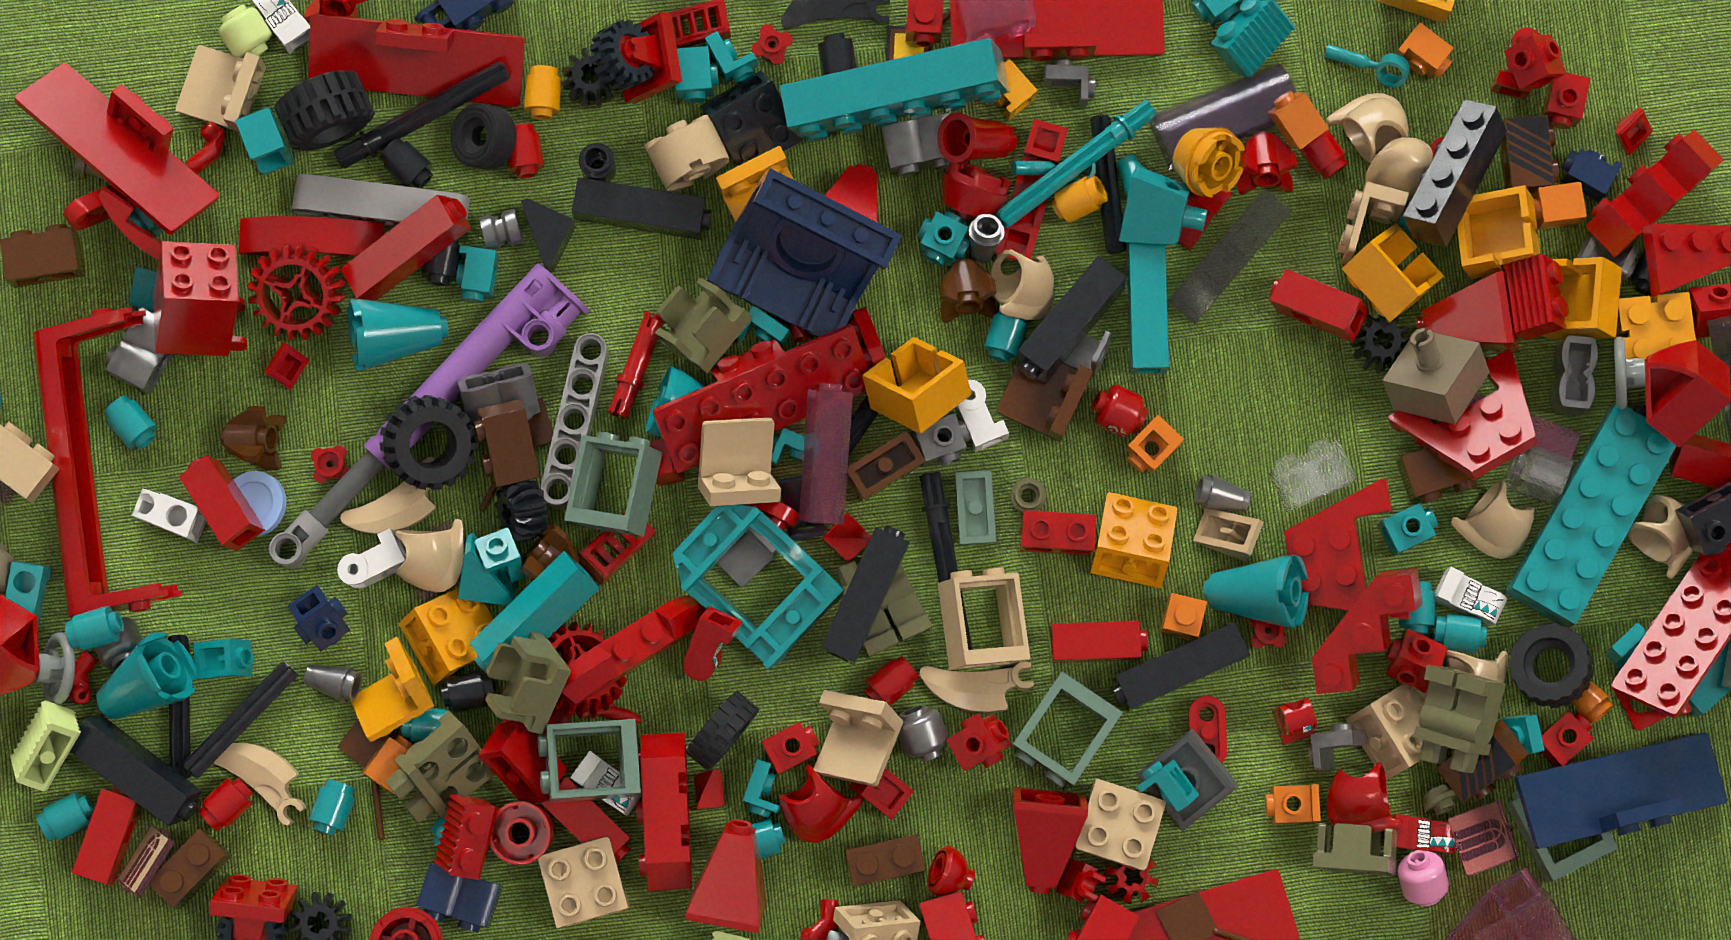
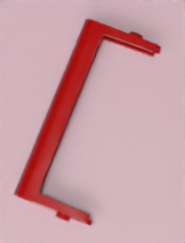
[33,307,183,618]

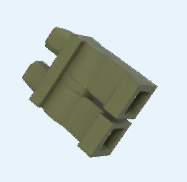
[837,561,933,658]
[1414,665,1506,773]
[385,710,495,823]

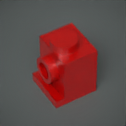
[1541,711,1594,768]
[761,722,820,776]

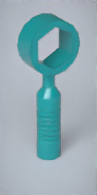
[1324,44,1410,88]
[1011,154,1096,184]

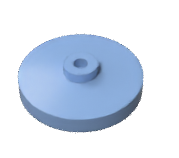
[234,471,287,536]

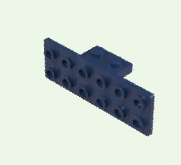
[1515,733,1728,849]

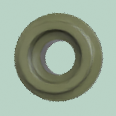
[1010,478,1047,513]
[1423,784,1458,816]

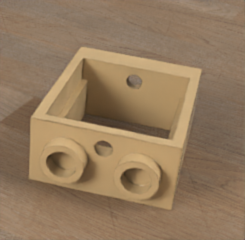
[938,568,1030,670]

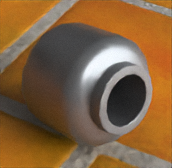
[95,617,143,670]
[898,704,949,762]

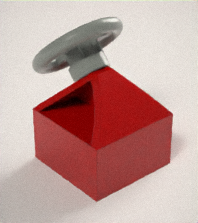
[1614,337,1731,448]
[0,594,75,705]

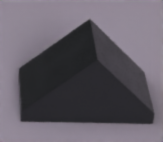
[521,198,576,273]

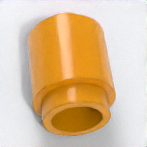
[524,65,562,120]
[1052,176,1108,223]

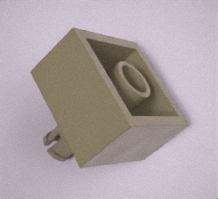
[1382,328,1490,424]

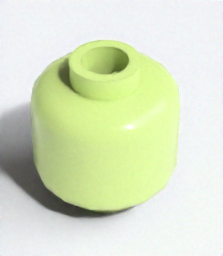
[218,4,272,57]

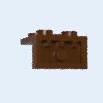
[996,364,1093,442]

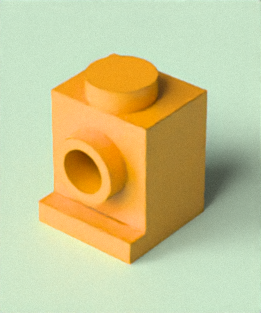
[994,59,1038,121]

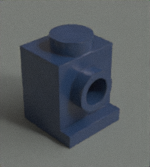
[1561,149,1622,202]

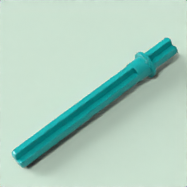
[996,99,1157,228]

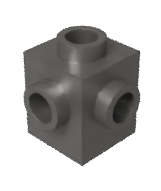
[912,413,970,466]

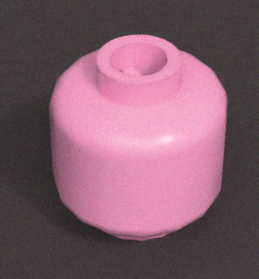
[1397,850,1449,906]

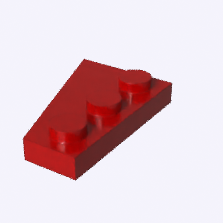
[1642,224,1731,297]

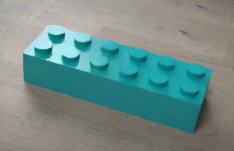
[780,38,1010,142]
[1504,403,1676,628]

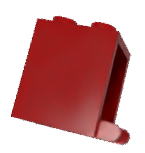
[153,241,248,356]

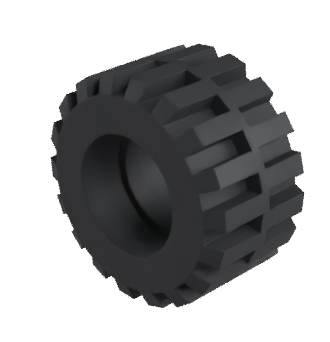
[274,70,375,151]
[380,395,478,490]

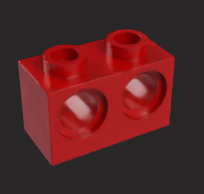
[1019,510,1097,556]

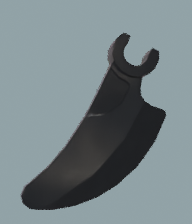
[781,0,890,30]

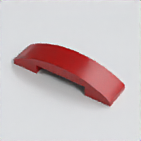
[995,119,1068,262]
[98,185,161,260]
[238,216,384,259]

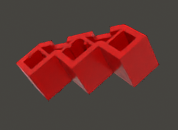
[1585,129,1724,258]
[1312,568,1423,694]
[636,732,692,891]

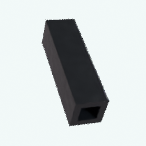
[572,177,712,240]
[1017,256,1126,384]
[821,525,909,666]
[1111,622,1250,712]
[70,714,202,826]

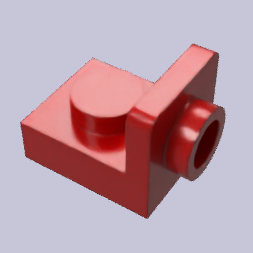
[906,0,944,47]
[848,767,914,820]

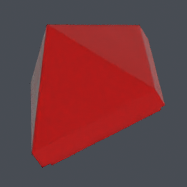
[1615,107,1653,156]
[264,342,309,390]

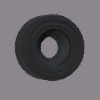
[450,103,516,170]

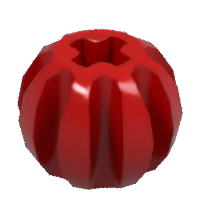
[1104,858,1159,905]

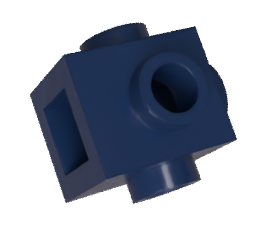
[288,585,350,652]

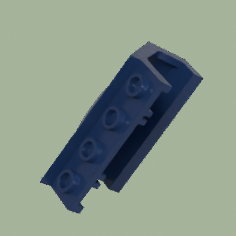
[706,168,902,337]

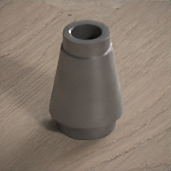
[969,214,1005,263]
[1194,474,1251,512]
[304,664,362,702]

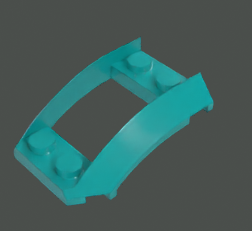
[672,504,845,669]

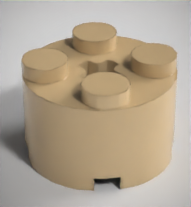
[644,115,730,192]

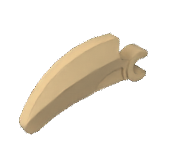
[340,457,436,534]
[920,661,1034,714]
[213,743,307,826]

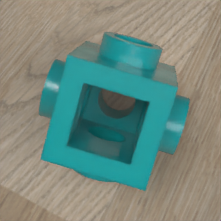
[917,211,970,266]

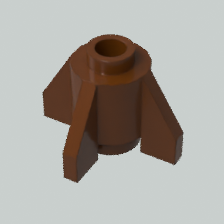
[939,258,997,323]
[221,406,287,471]
[520,522,580,580]

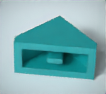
[458,533,517,606]

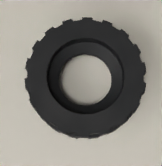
[1509,623,1594,708]
[685,691,760,771]

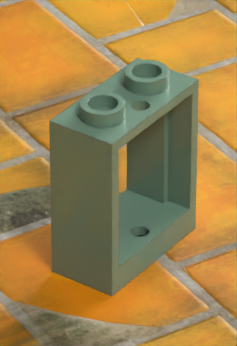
[564,432,663,537]
[1011,671,1123,788]
[537,719,641,803]
[1505,790,1618,883]

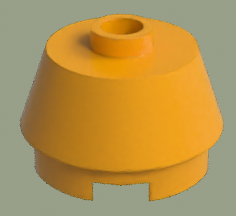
[1173,128,1245,197]

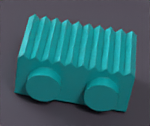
[1210,0,1295,78]

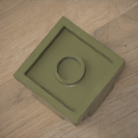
[655,277,753,374]
[485,631,571,734]
[1313,823,1398,876]

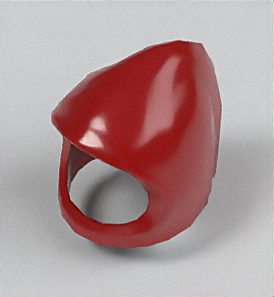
[1326,762,1403,833]
[779,764,864,843]

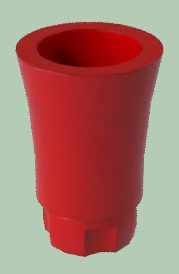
[937,112,1017,163]

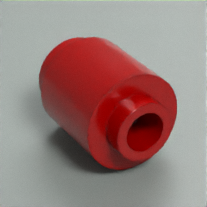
[507,123,544,179]
[1298,130,1348,180]
[864,656,919,706]
[198,778,254,832]

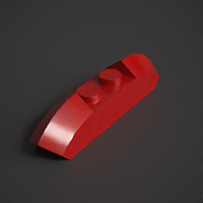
[562,595,705,704]

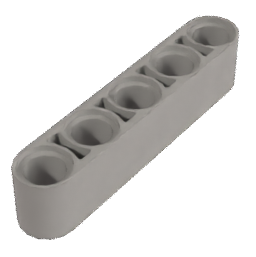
[291,174,470,227]
[541,333,609,510]

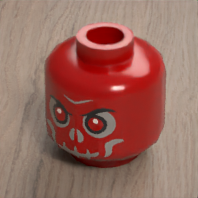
[1091,384,1148,437]

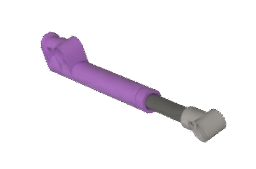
[269,263,589,569]

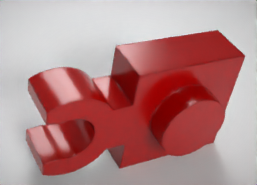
[1055,859,1106,903]

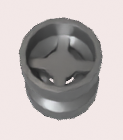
[479,209,523,250]

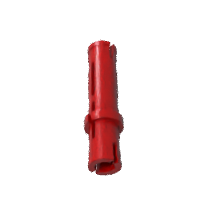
[607,312,665,420]

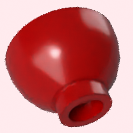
[927,845,975,896]

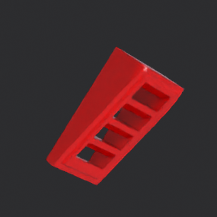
[667,0,731,49]
[578,513,656,586]

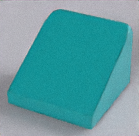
[129,266,157,312]

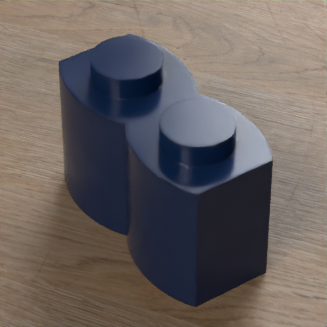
[416,863,503,933]

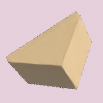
[1193,509,1263,562]

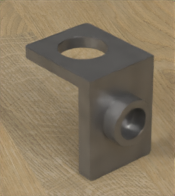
[1062,331,1111,378]
[717,527,777,588]

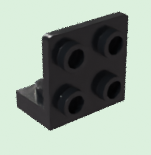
[700,70,802,166]

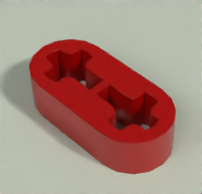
[63,185,129,231]

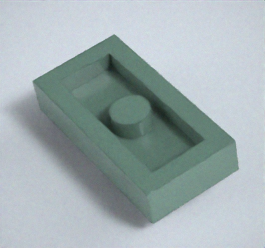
[955,470,996,546]

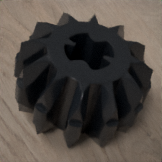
[561,48,619,108]
[1350,314,1410,374]
[494,480,550,542]
[289,892,353,940]

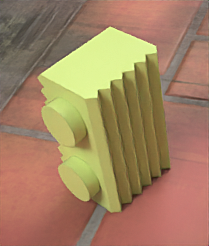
[10,700,81,791]

